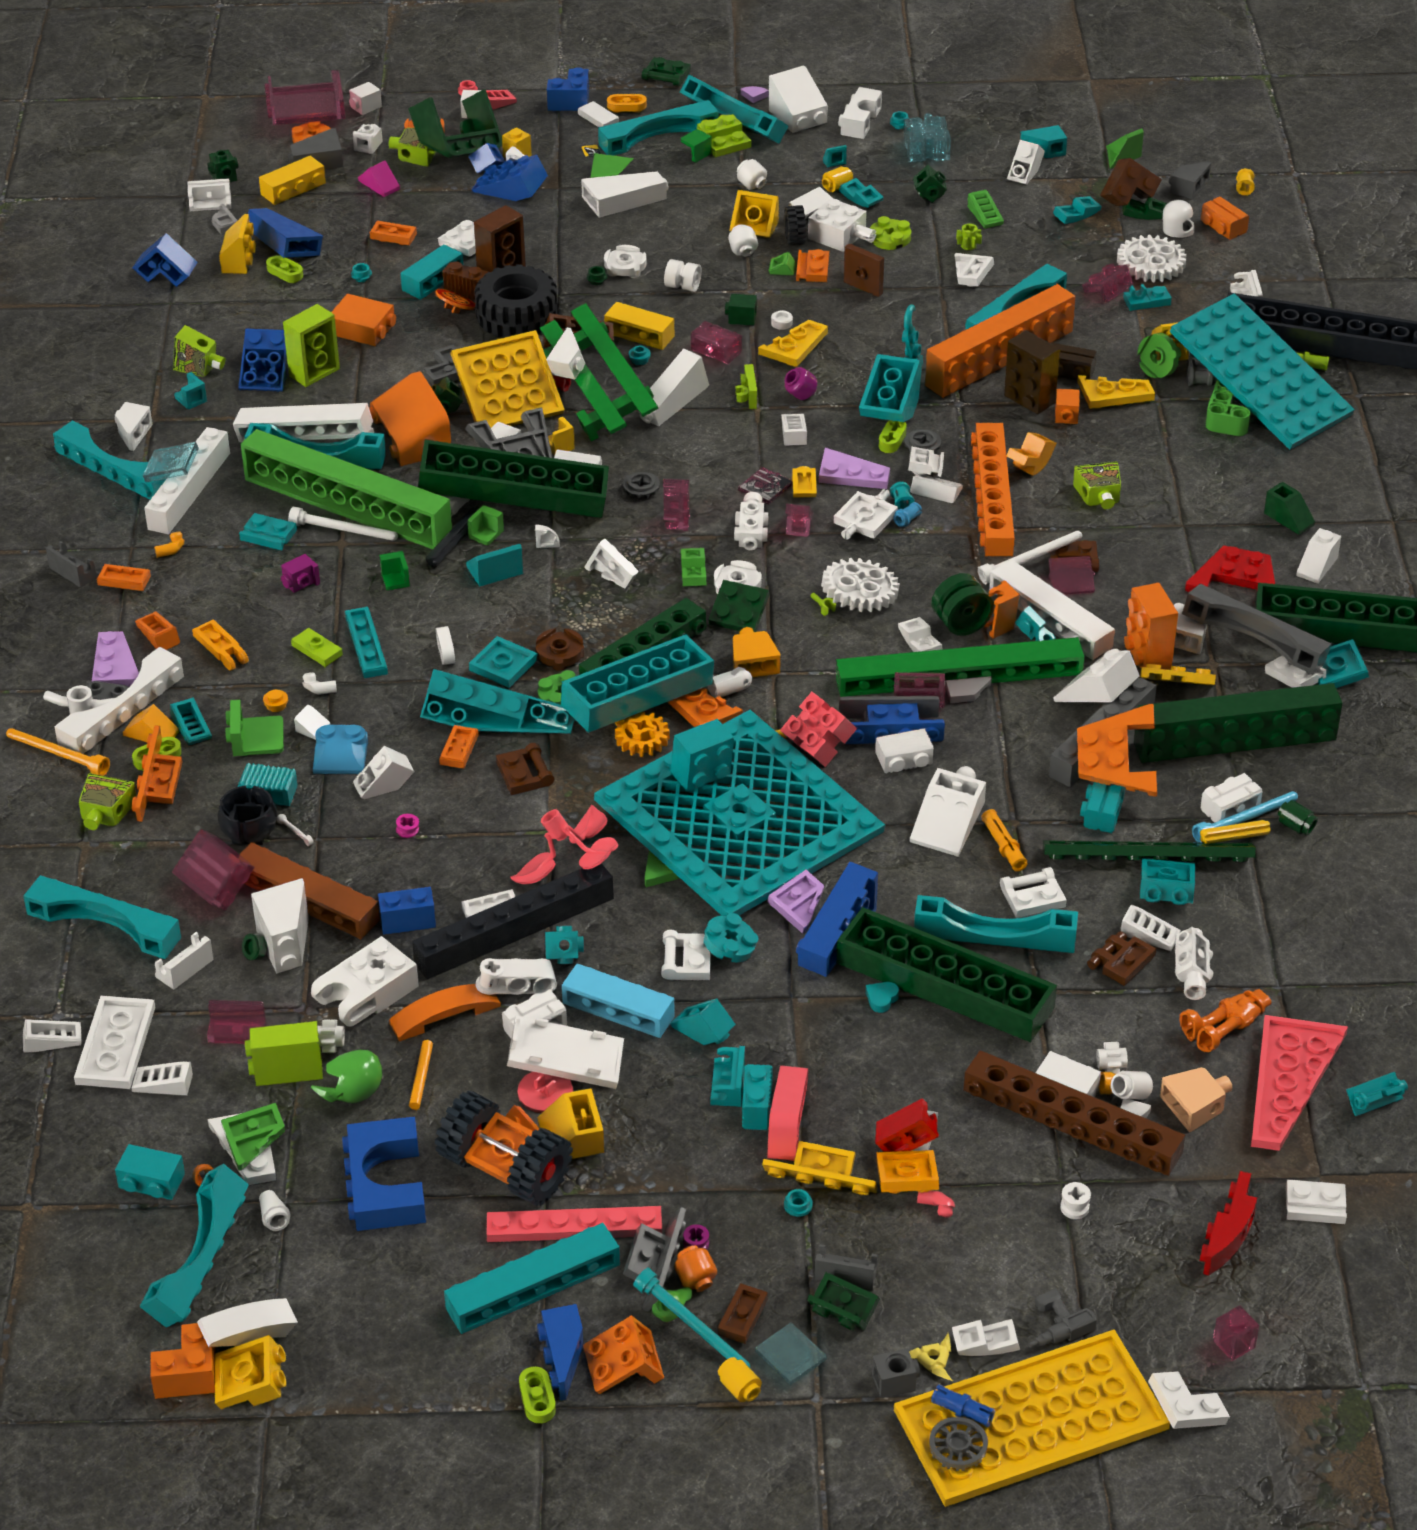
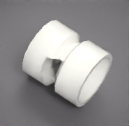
[664,259,702,292]

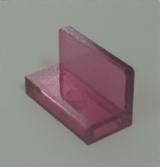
[207,1000,267,1044]

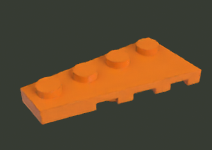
[668,688,743,727]

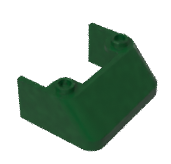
[408,89,502,158]

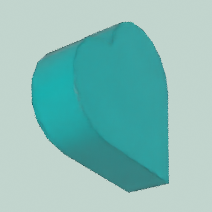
[866,982,899,1013]

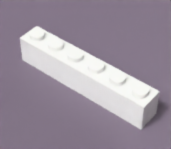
[233,403,373,442]
[144,427,230,534]
[989,559,1115,660]

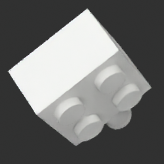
[808,198,876,252]

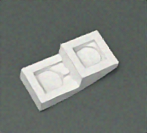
[898,617,942,652]
[952,1319,1020,1356]

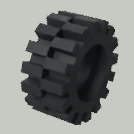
[784,205,807,245]

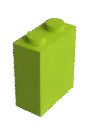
[245,1021,323,1086]

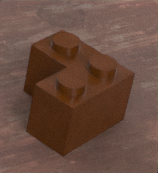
[1100,158,1162,206]

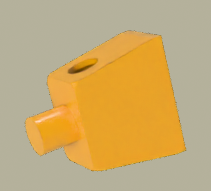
[733,627,780,677]

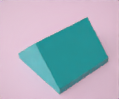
[466,544,523,587]

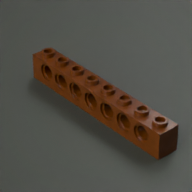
[964,1050,1185,1176]

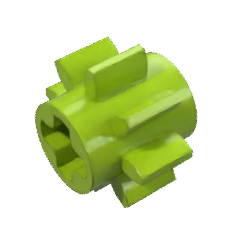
[956,224,982,250]

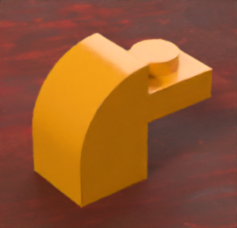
[1006,432,1057,475]

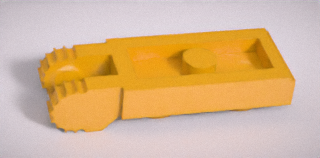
[192,620,249,671]

